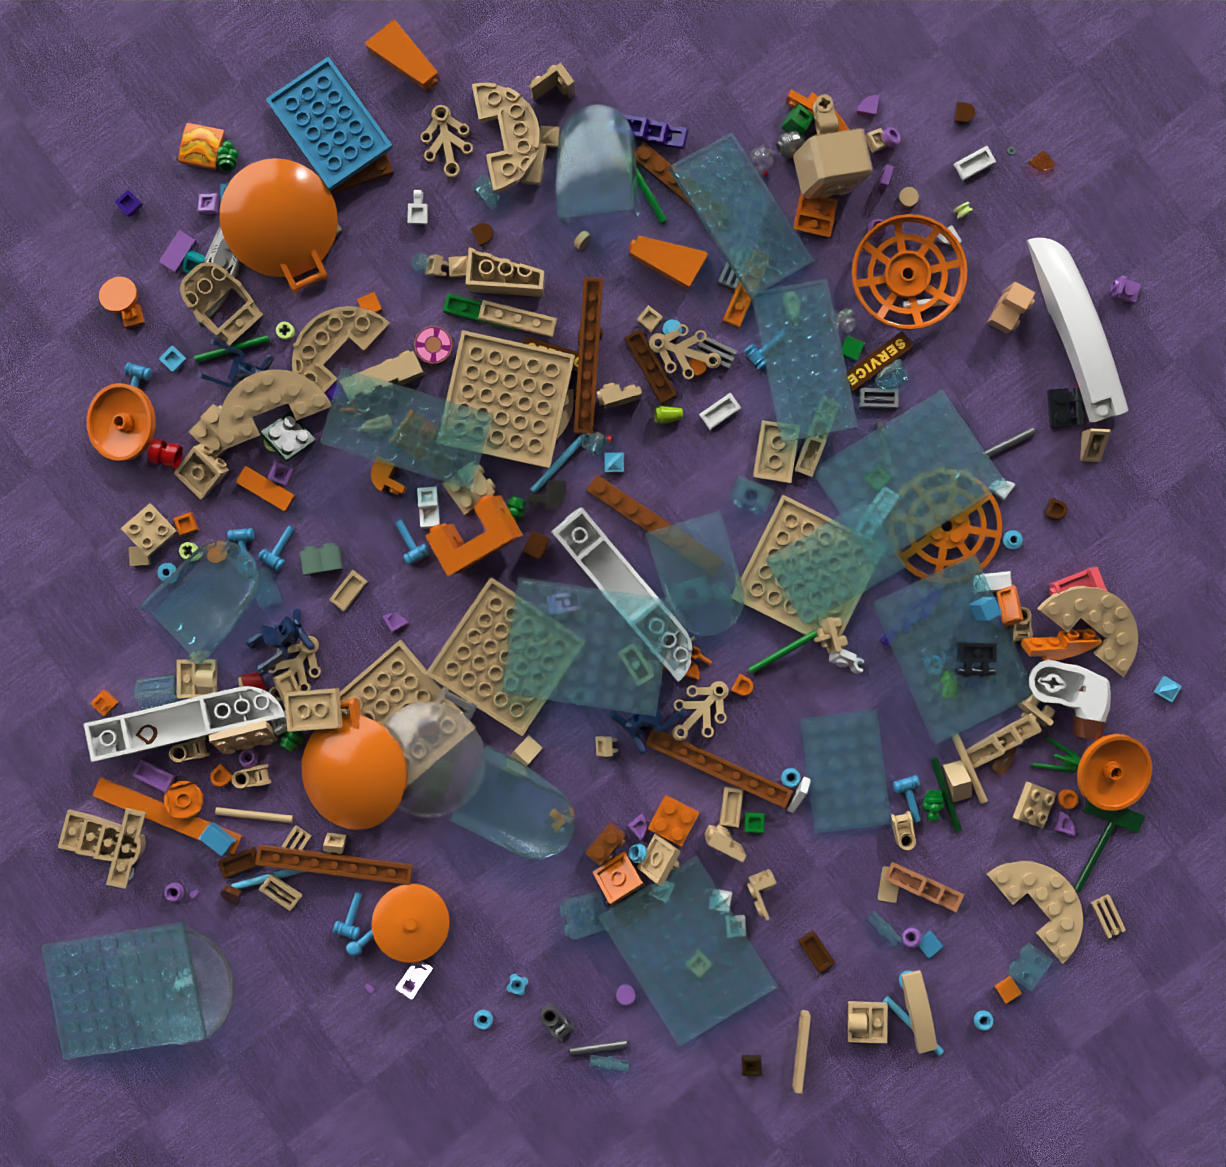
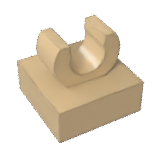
[425,254,449,277]
[595,736,618,757]
[323,833,347,855]

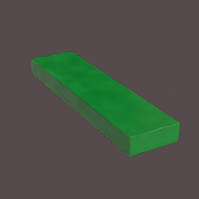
[443,293,517,332]

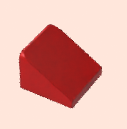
[240,672,266,690]

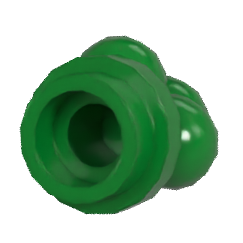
[217,141,239,172]
[506,496,526,522]
[280,730,304,752]
[922,790,944,822]

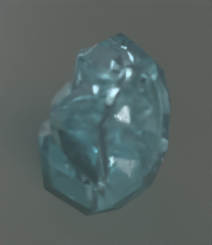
[472,174,500,209]
[875,359,909,389]

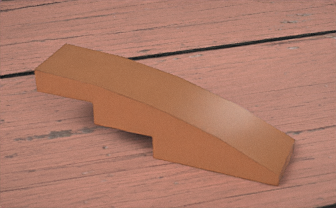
[884,862,964,913]

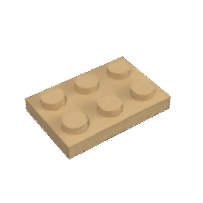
[753,420,800,483]
[284,688,343,732]
[209,720,279,754]

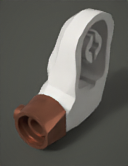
[1028,660,1111,740]

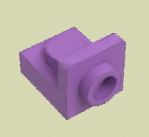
[1111,276,1141,304]

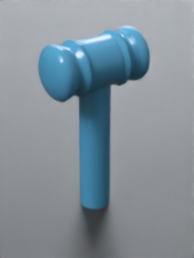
[744,331,788,370]
[124,362,152,388]
[395,520,430,566]
[258,525,295,571]
[227,528,255,574]
[893,775,921,822]
[333,892,363,940]
[346,929,374,957]

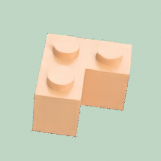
[987,282,1035,334]

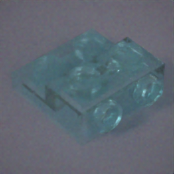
[559,890,609,940]

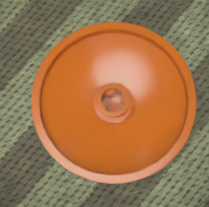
[87,383,156,461]
[1077,734,1152,811]
[372,883,450,963]

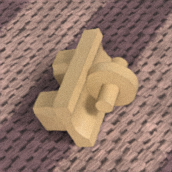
[814,617,848,653]
[1017,694,1055,727]

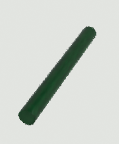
[930,757,962,832]
[1074,822,1116,893]

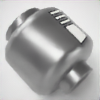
[776,130,806,159]

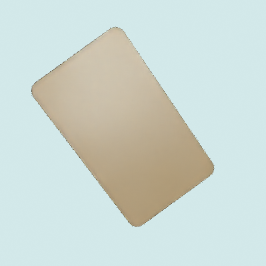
[877,866,899,903]

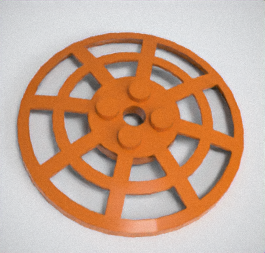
[851,214,968,330]
[887,469,1002,584]

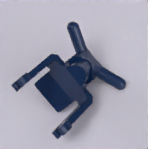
[198,339,274,388]
[246,609,315,675]
[609,680,687,755]

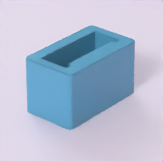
[969,597,1002,621]
[199,822,237,856]

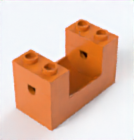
[425,495,523,576]

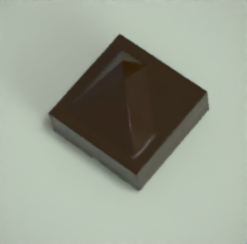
[741,1055,763,1076]

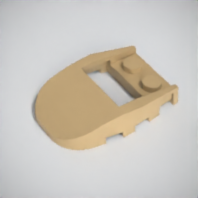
[180,262,263,345]

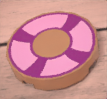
[414,326,453,365]

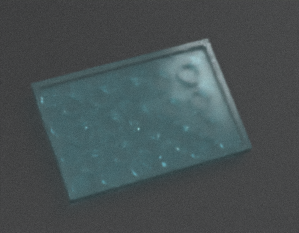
[765,500,906,625]
[800,709,891,834]

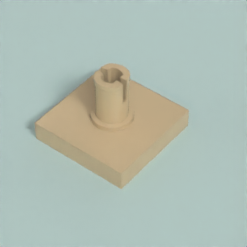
[637,834,681,886]

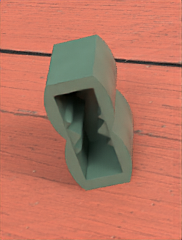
[300,543,344,575]

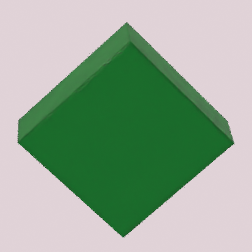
[839,335,864,361]
[744,812,765,833]

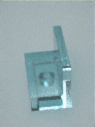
[247,566,283,608]
[134,675,179,709]

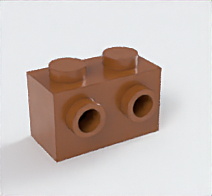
[585,820,626,866]

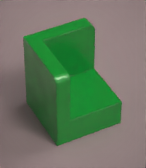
[781,104,814,135]

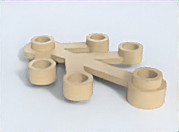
[420,105,473,179]
[649,324,721,379]
[268,636,322,701]
[672,681,728,741]

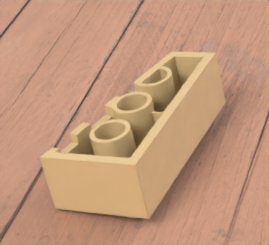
[466,247,545,297]
[340,350,425,406]

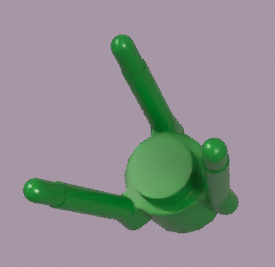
[1031,737,1081,773]

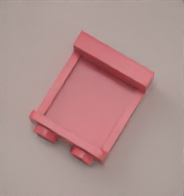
[1049,567,1107,596]

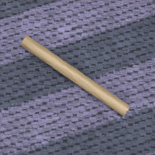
[950,731,988,803]
[215,807,293,823]

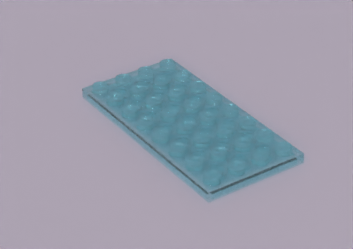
[668,132,814,298]
[751,278,858,443]
[320,368,493,489]

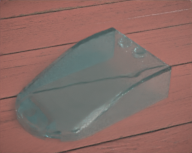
[556,105,640,225]
[646,510,745,636]
[138,541,260,665]
[449,745,576,859]

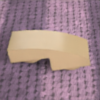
[522,144,547,185]

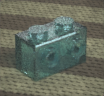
[1007,942,1053,992]

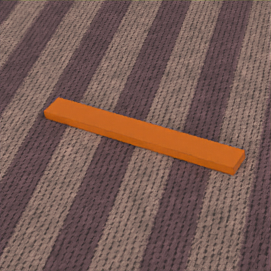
[92,777,243,854]

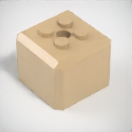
[793,129,873,199]

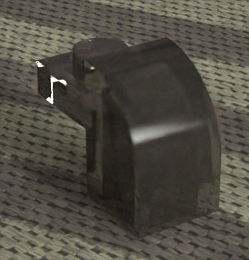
[526,480,567,512]

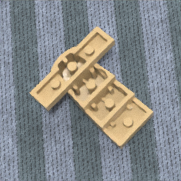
[58,808,147,889]

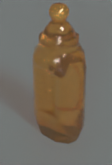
[992,746,1016,775]

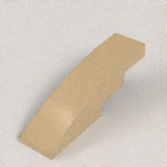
[794,396,840,477]
[966,713,1042,768]
[901,970,938,1054]

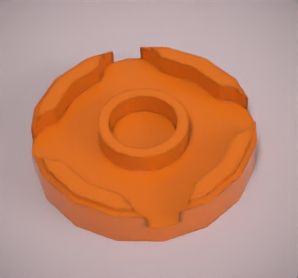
[99,277,138,314]
[164,781,204,820]

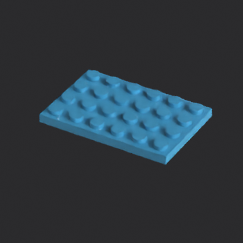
[266,56,393,191]

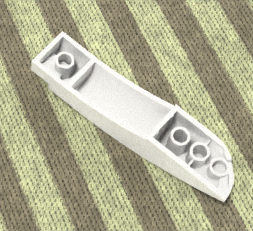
[1027,238,1128,422]
[551,508,692,682]
[84,686,285,762]

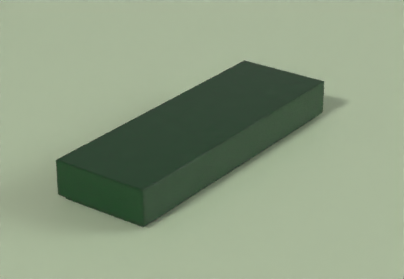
[1082,801,1145,833]

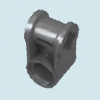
[541,1003,575,1042]

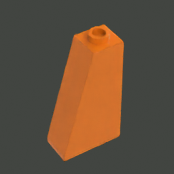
[365,19,440,91]
[628,236,709,290]

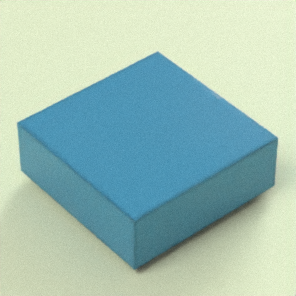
[919,930,944,958]

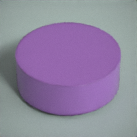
[882,127,900,148]
[616,984,636,1005]

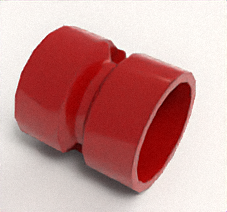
[147,438,183,469]

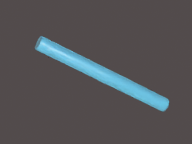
[531,433,587,494]
[232,869,306,890]
[883,996,944,1056]

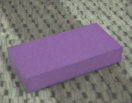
[159,230,197,273]
[132,758,177,793]

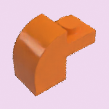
[371,455,408,495]

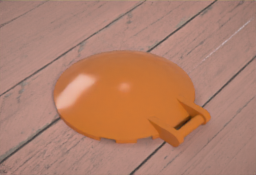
[220,159,338,294]
[302,697,407,830]

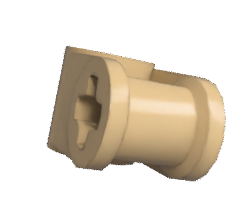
[812,94,839,135]
[1009,607,1033,644]
[169,736,210,762]
[232,764,272,788]
[890,811,916,850]

